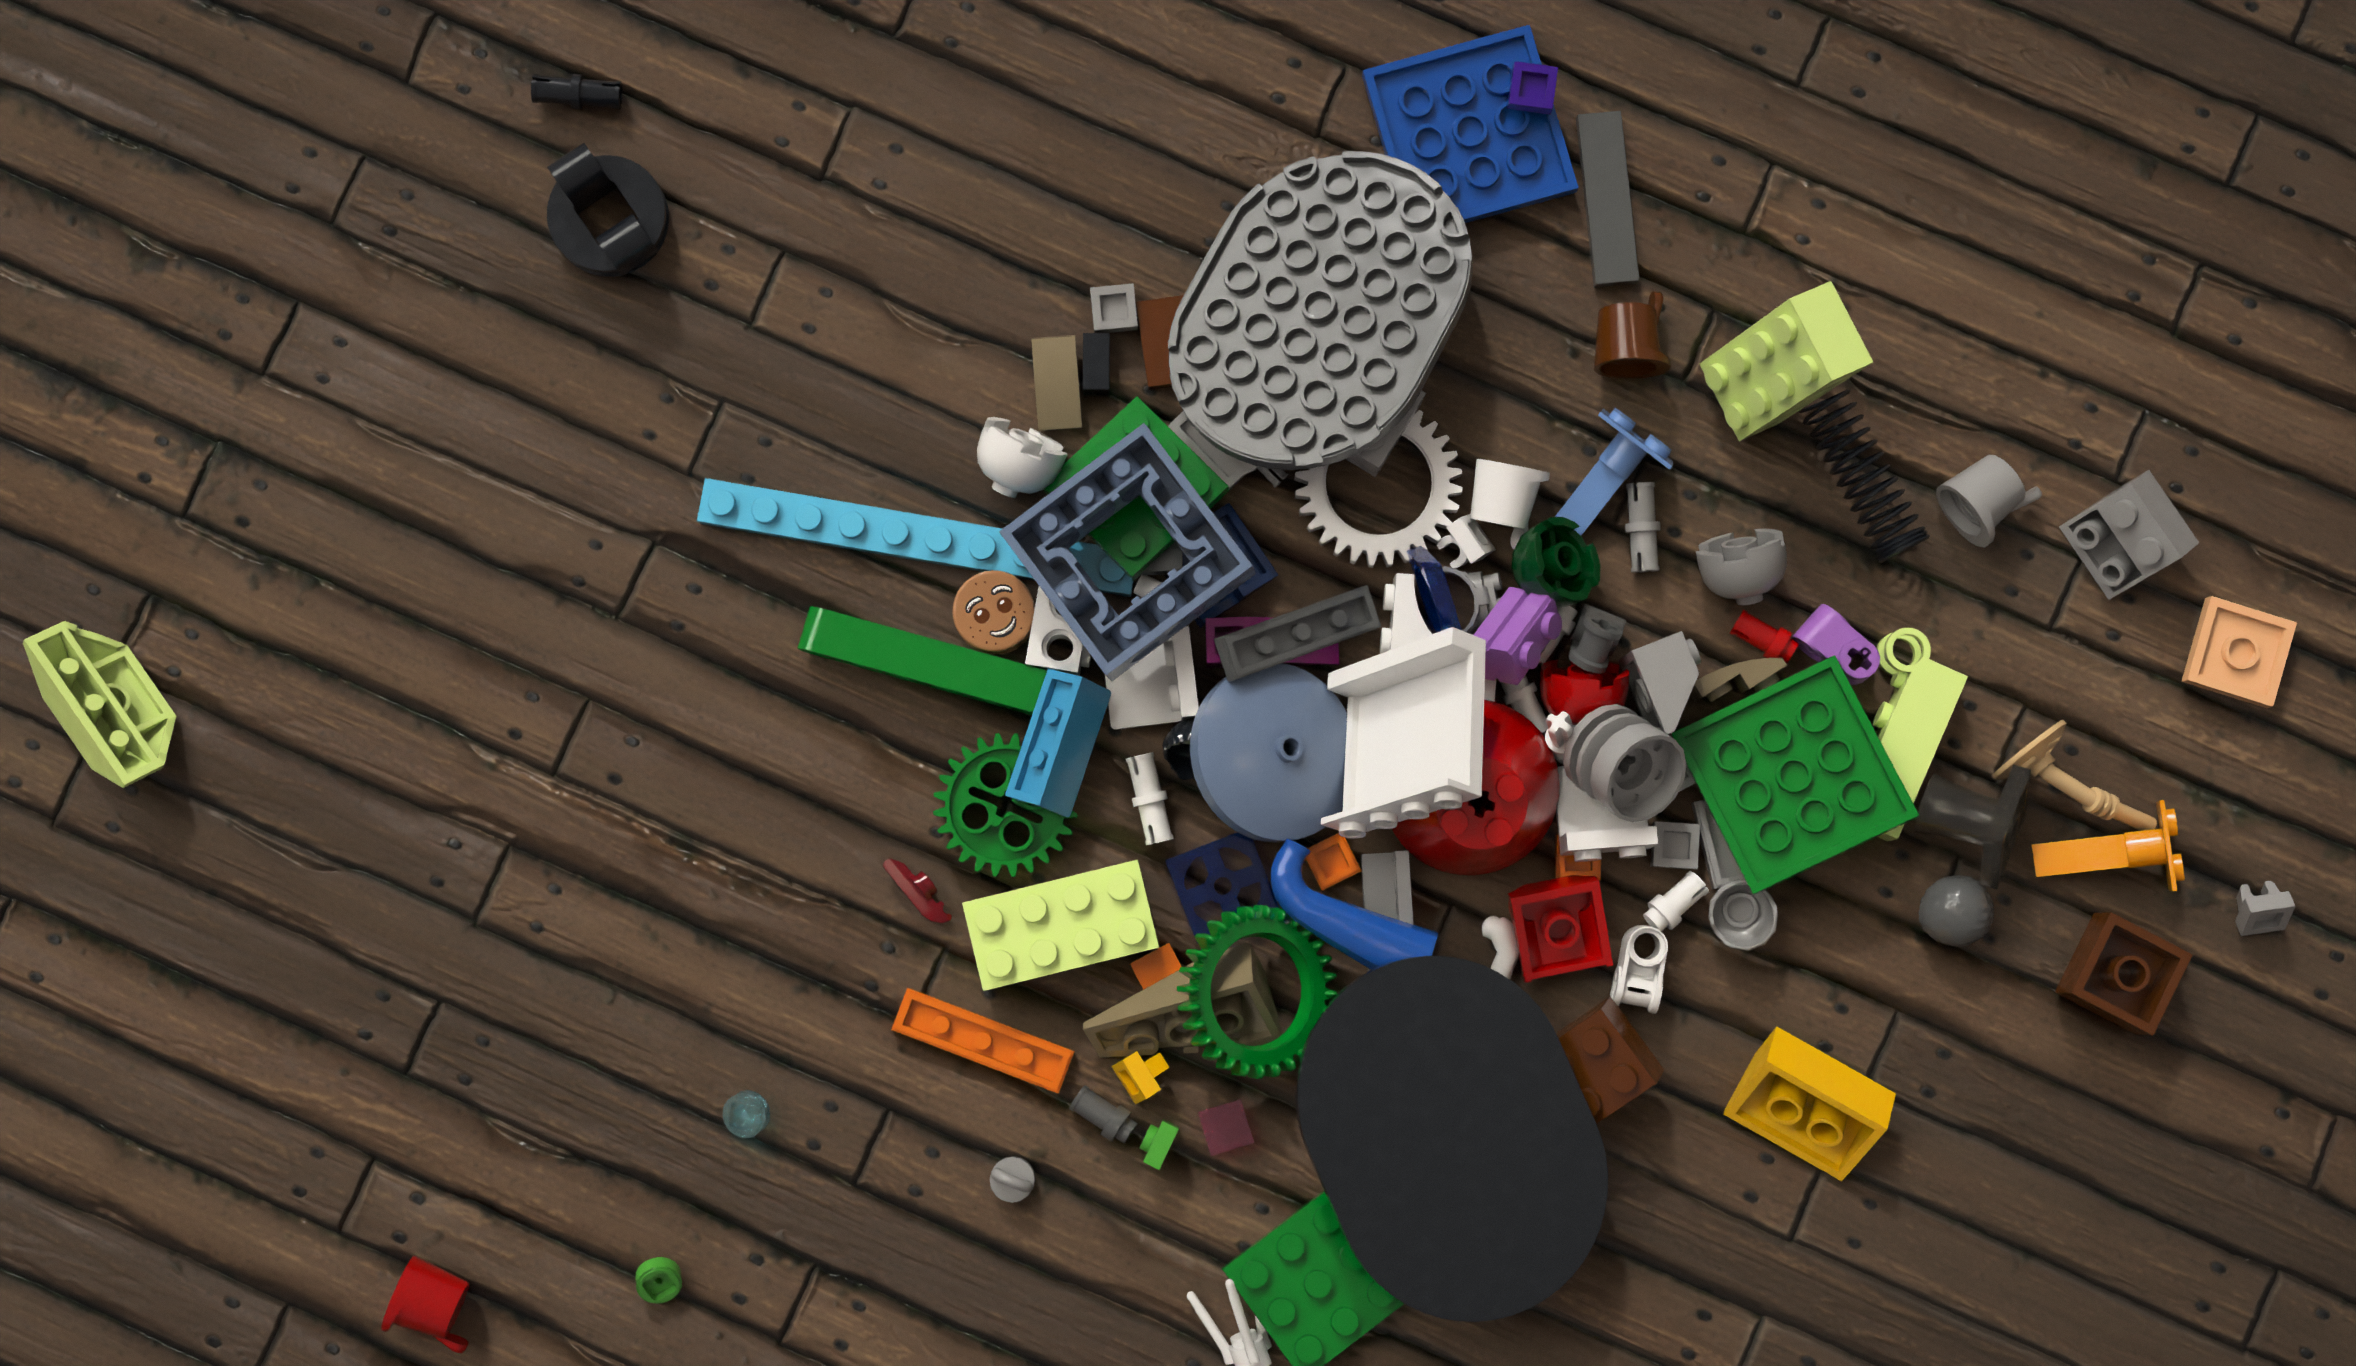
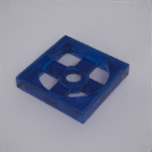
[1407,546,1462,634]
[1165,832,1279,944]

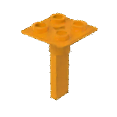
[2031,800,2185,891]

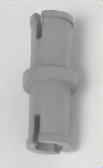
[1625,482,1661,573]

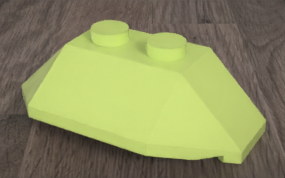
[23,621,176,788]

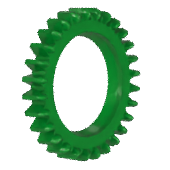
[1177,905,1338,1079]

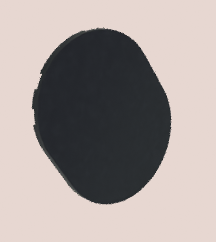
[1295,956,1608,1322]

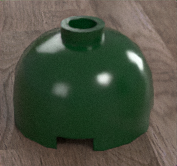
[1512,517,1600,608]

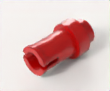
[1729,609,1799,664]

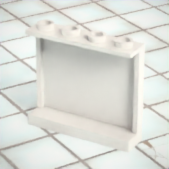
[1321,627,1486,839]

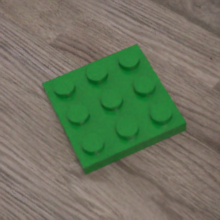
[1043,396,1229,581]
[1221,1191,1405,1366]

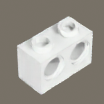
[1025,586,1091,676]

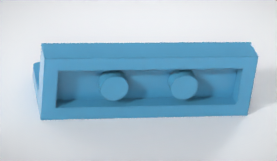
[1005,668,1111,817]

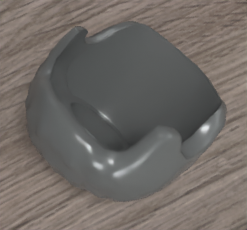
[1918,875,1995,947]

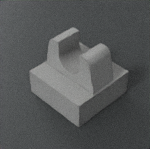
[2235,881,2295,936]

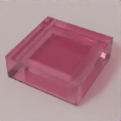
[1198,1099,1254,1156]

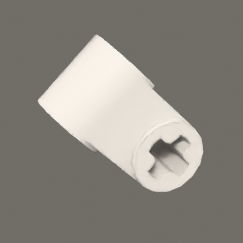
[1610,925,1668,1014]

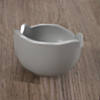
[1708,879,1778,951]

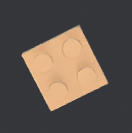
[2181,596,2297,708]

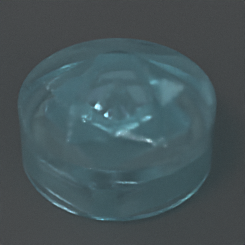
[723,1090,770,1138]

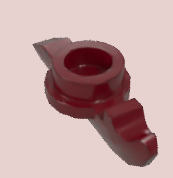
[883,858,952,923]

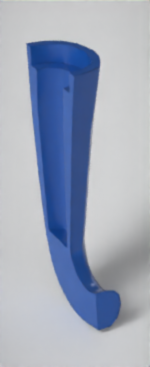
[1271,839,1438,970]

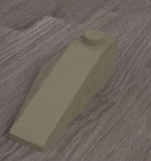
[1083,942,1282,1058]

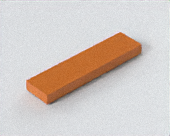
[891,988,1075,1094]

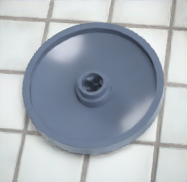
[1190,663,1347,843]

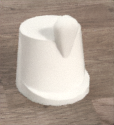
[1470,459,1550,549]

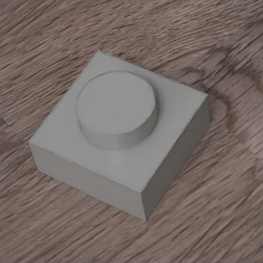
[1090,283,1138,333]
[1650,821,1700,869]

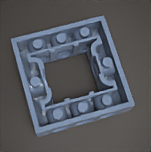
[999,423,1256,681]

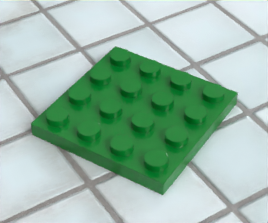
[1672,655,1919,896]

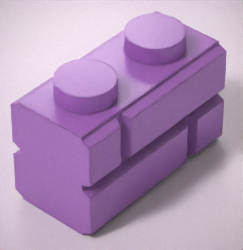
[1474,587,1562,685]

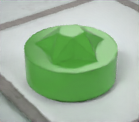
[635,1257,682,1304]

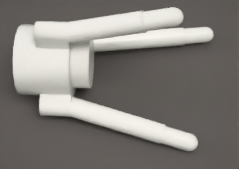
[1187,1279,1272,1366]

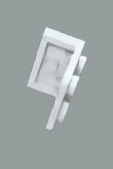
[1556,766,1658,862]

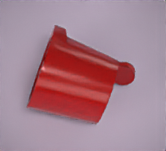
[381,1255,470,1353]

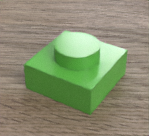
[1139,1119,1179,1170]

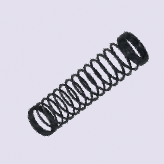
[1798,389,1930,563]

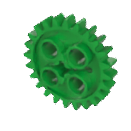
[933,733,1078,878]

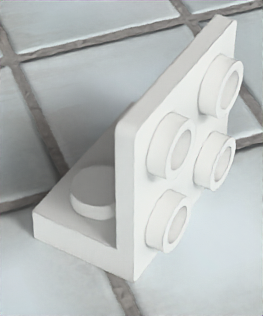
[1105,626,1199,730]

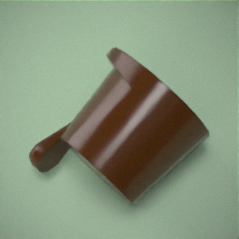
[1594,291,1671,378]

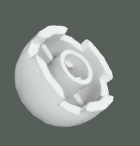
[977,417,1067,498]

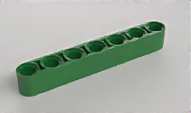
[797,606,1047,715]

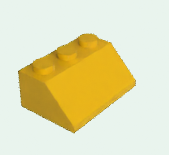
[1723,1026,1896,1181]

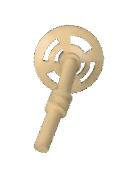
[1992,719,2157,831]

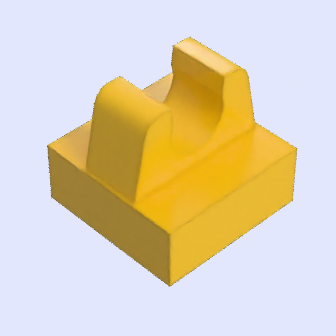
[1111,1051,1170,1105]

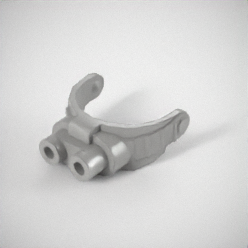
[1421,565,1503,634]

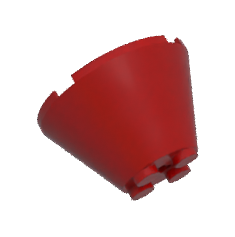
[1391,700,1560,875]

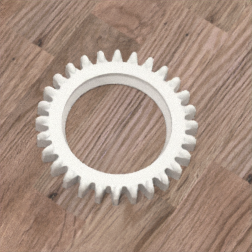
[1294,410,1463,568]

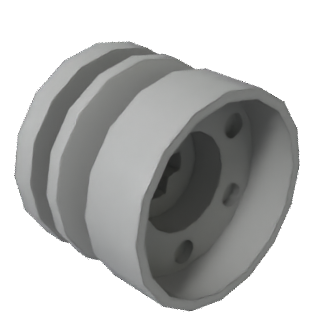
[1563,704,1687,822]

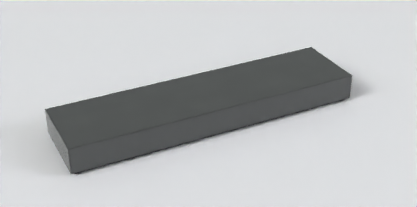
[1576,111,1639,288]
[1214,585,1381,682]

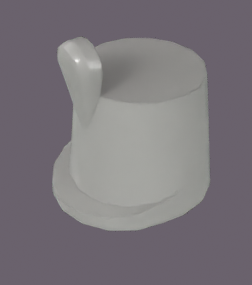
[1936,455,2042,548]

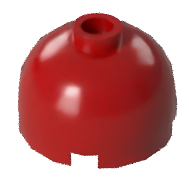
[1540,660,1630,725]

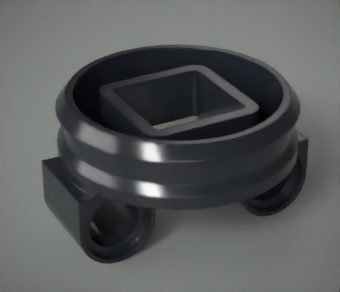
[547,143,669,277]

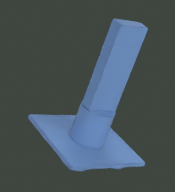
[1555,408,1673,536]

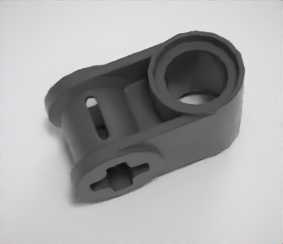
[1568,603,1626,674]

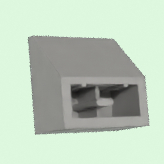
[2059,470,2199,600]

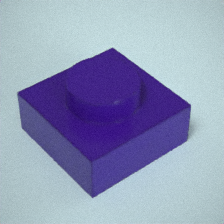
[1507,61,1558,115]

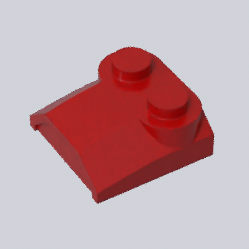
[1508,875,1613,983]

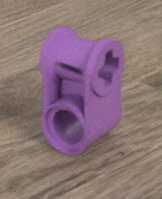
[1792,604,1880,685]

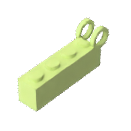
[1873,628,1968,841]

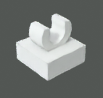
[1437,514,1496,568]

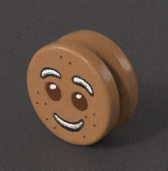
[953,570,1035,655]

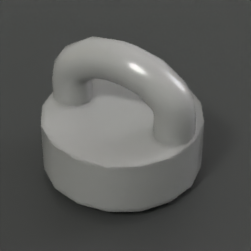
[990,1156,1035,1203]

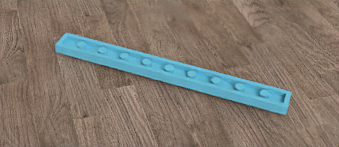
[697,478,1134,597]

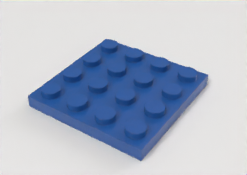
[1362,25,1579,223]

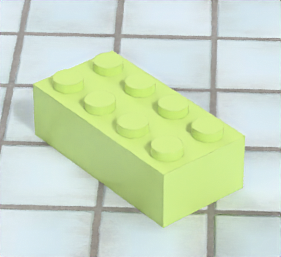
[1699,281,1873,441]
[962,860,1160,991]

